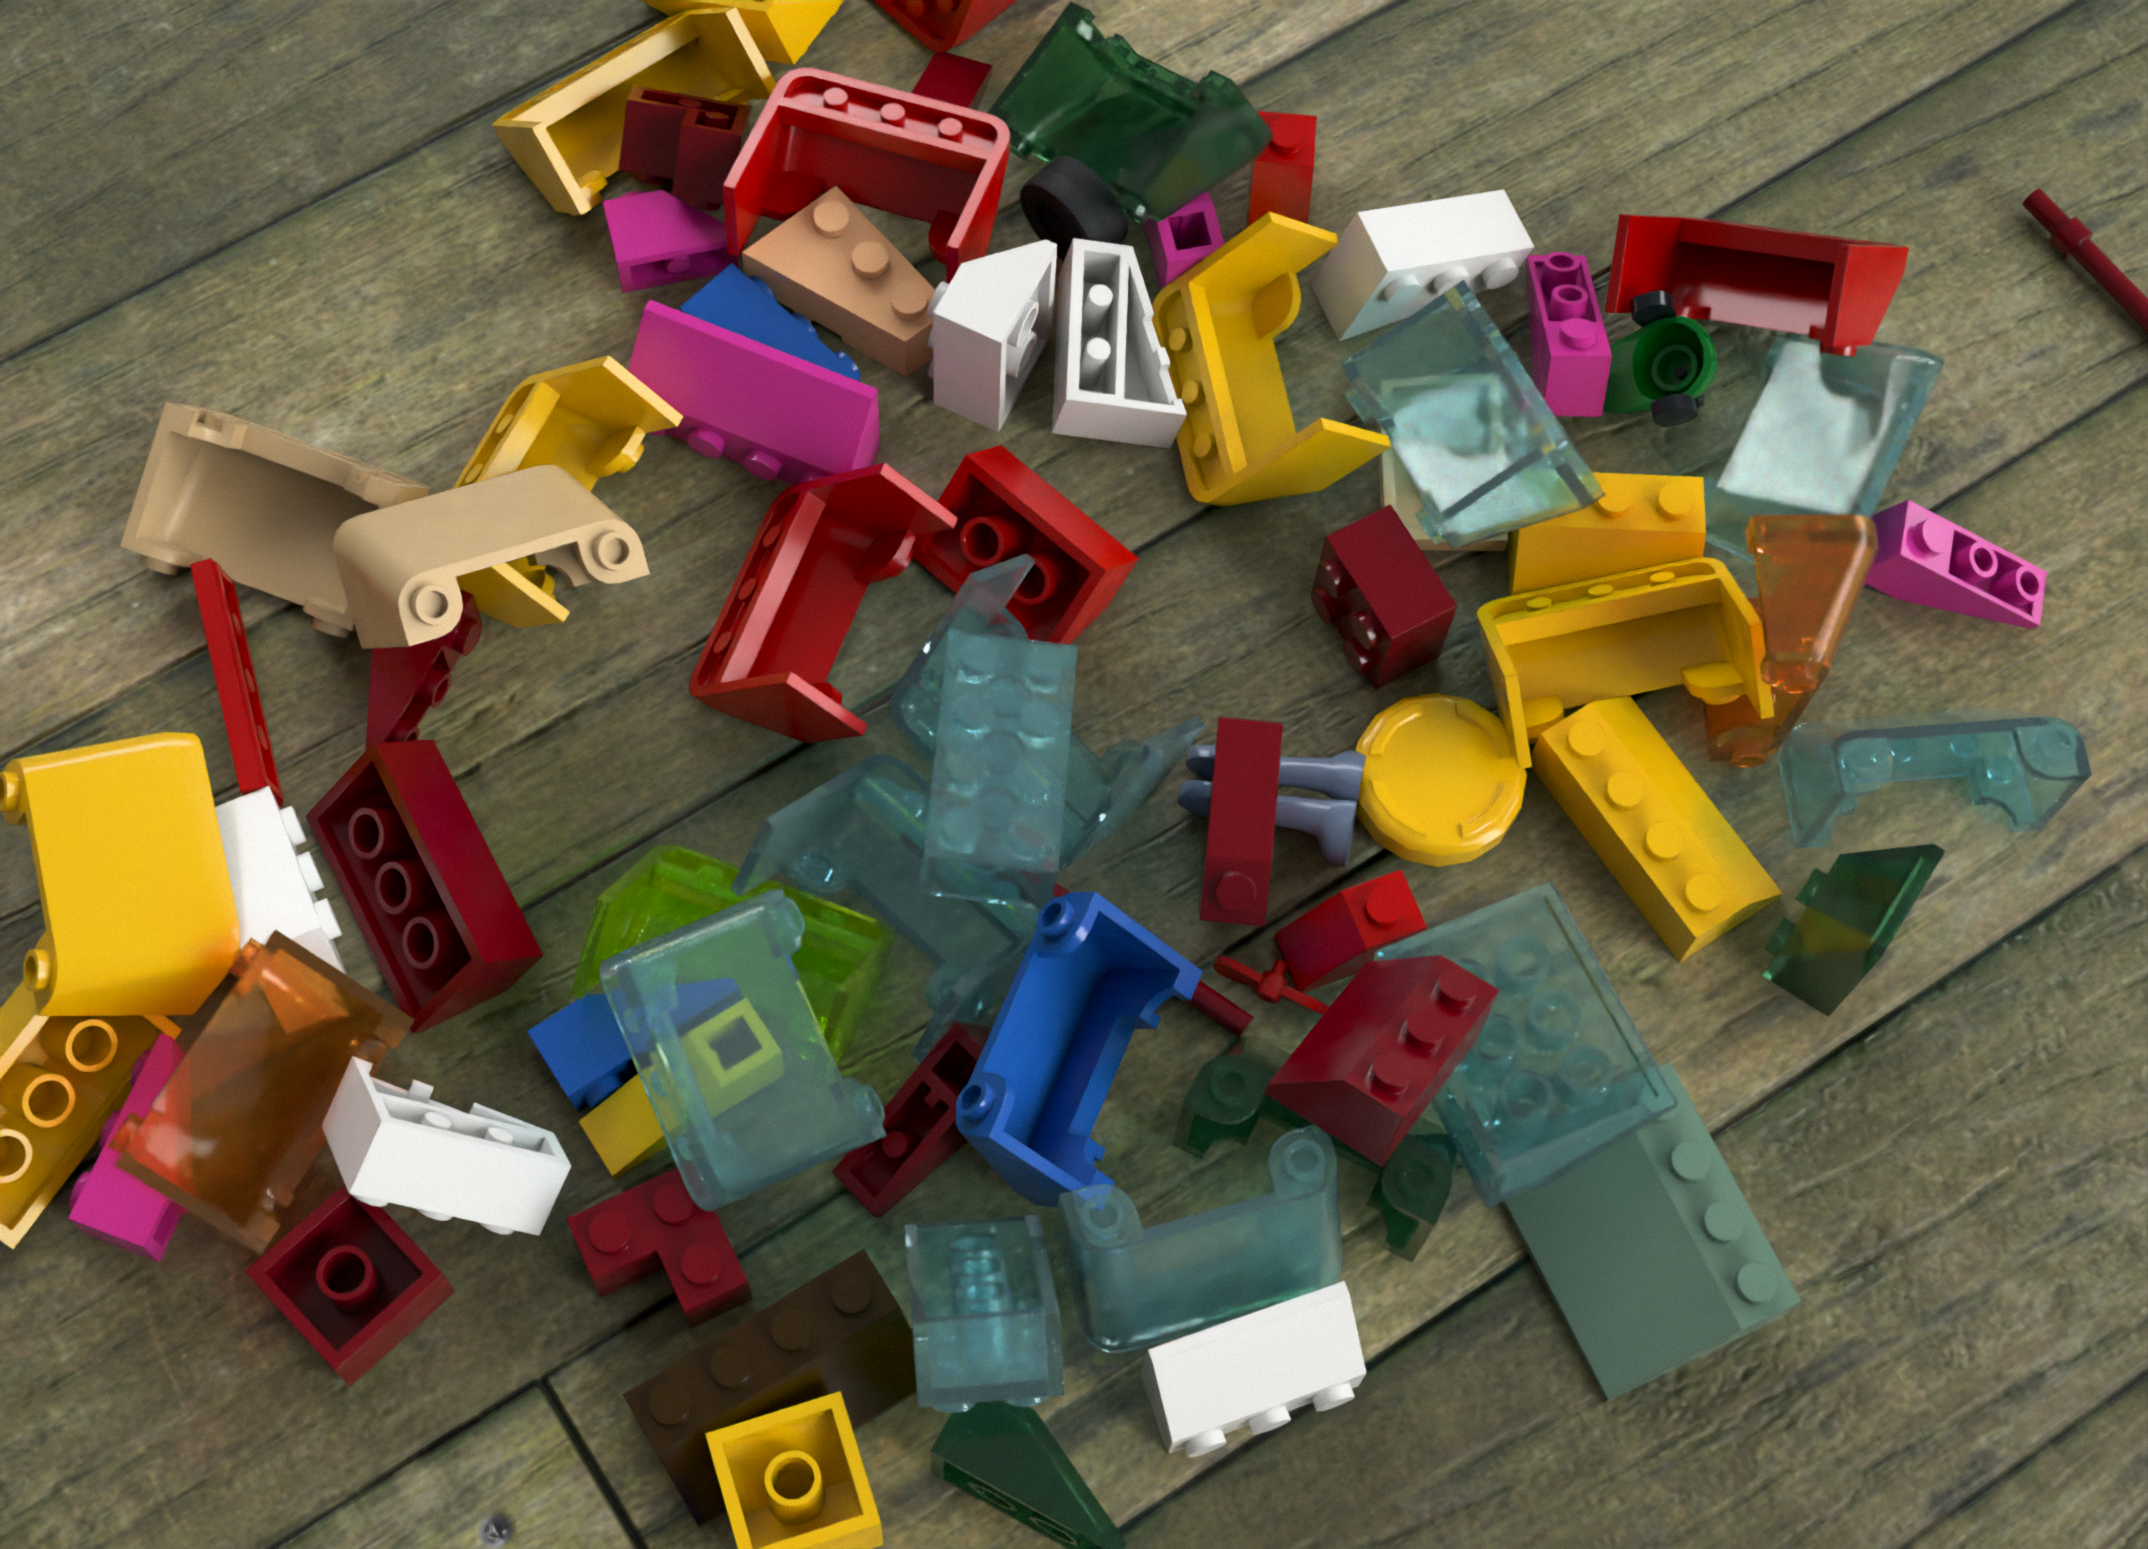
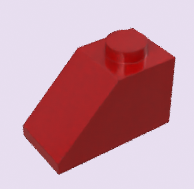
[1246,111,1317,228]
[1273,869,1427,993]

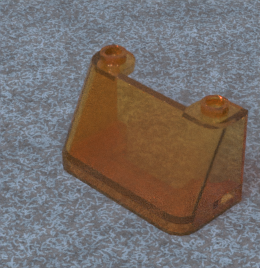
[1703,515,1879,768]
[108,929,415,1257]

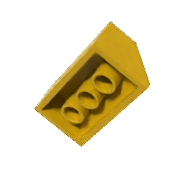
[1531,695,1783,963]
[0,979,182,1249]

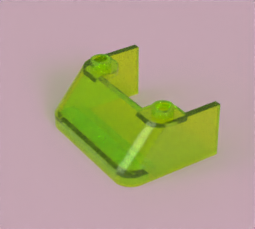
[570,845,895,1090]

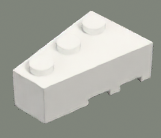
[1052,238,1187,449]

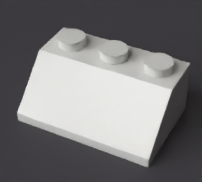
[927,239,1057,433]
[1140,1281,1366,1458]

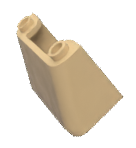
[120,402,431,638]
[333,465,650,649]

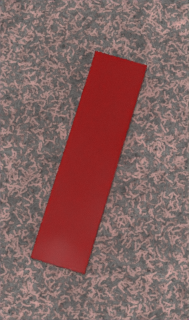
[190,558,284,807]

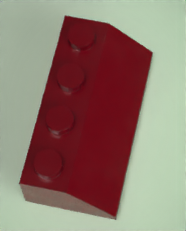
[305,739,544,1034]

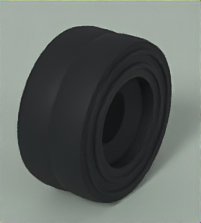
[1020,156,1128,262]

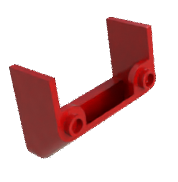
[723,67,1010,284]
[1605,214,1909,356]
[689,462,958,743]

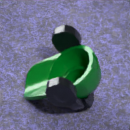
[1603,291,1718,427]

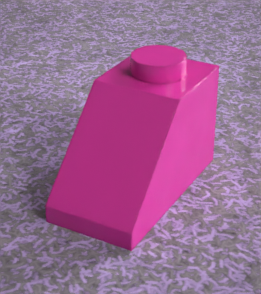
[603,190,740,293]

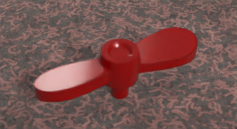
[1213,955,1330,1015]

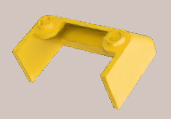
[492,7,776,216]
[1152,211,1391,507]
[452,355,684,628]
[1477,557,1774,770]

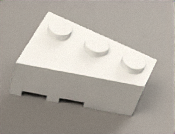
[1310,189,1534,341]
[215,786,358,1033]
[321,1056,571,1236]

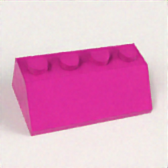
[628,299,880,485]

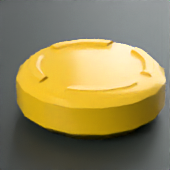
[1355,693,1527,867]

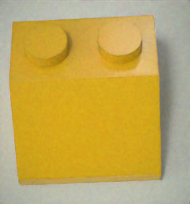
[705,1391,884,1549]

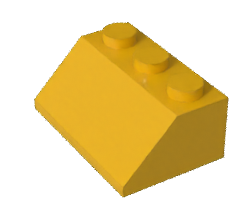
[1506,469,1706,596]

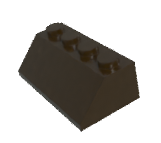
[623,1248,936,1527]

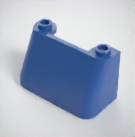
[956,891,1203,1212]

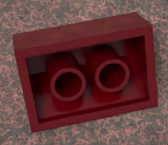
[1264,955,1500,1167]

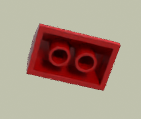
[911,445,1139,667]

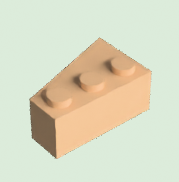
[742,186,935,377]

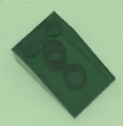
[1762,844,1945,1017]
[931,1376,1127,1549]

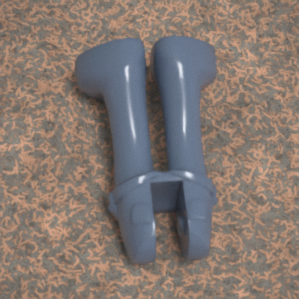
[1178,744,1366,867]

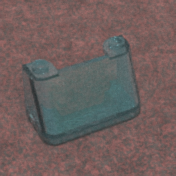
[1340,279,1606,549]
[1704,333,1945,597]
[1779,707,2092,849]
[600,889,887,1212]
[1054,1125,1343,1354]

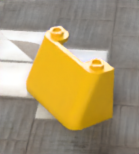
[0,732,240,1016]

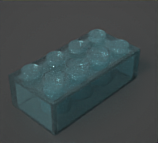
[917,629,1078,909]
[904,1215,1064,1413]

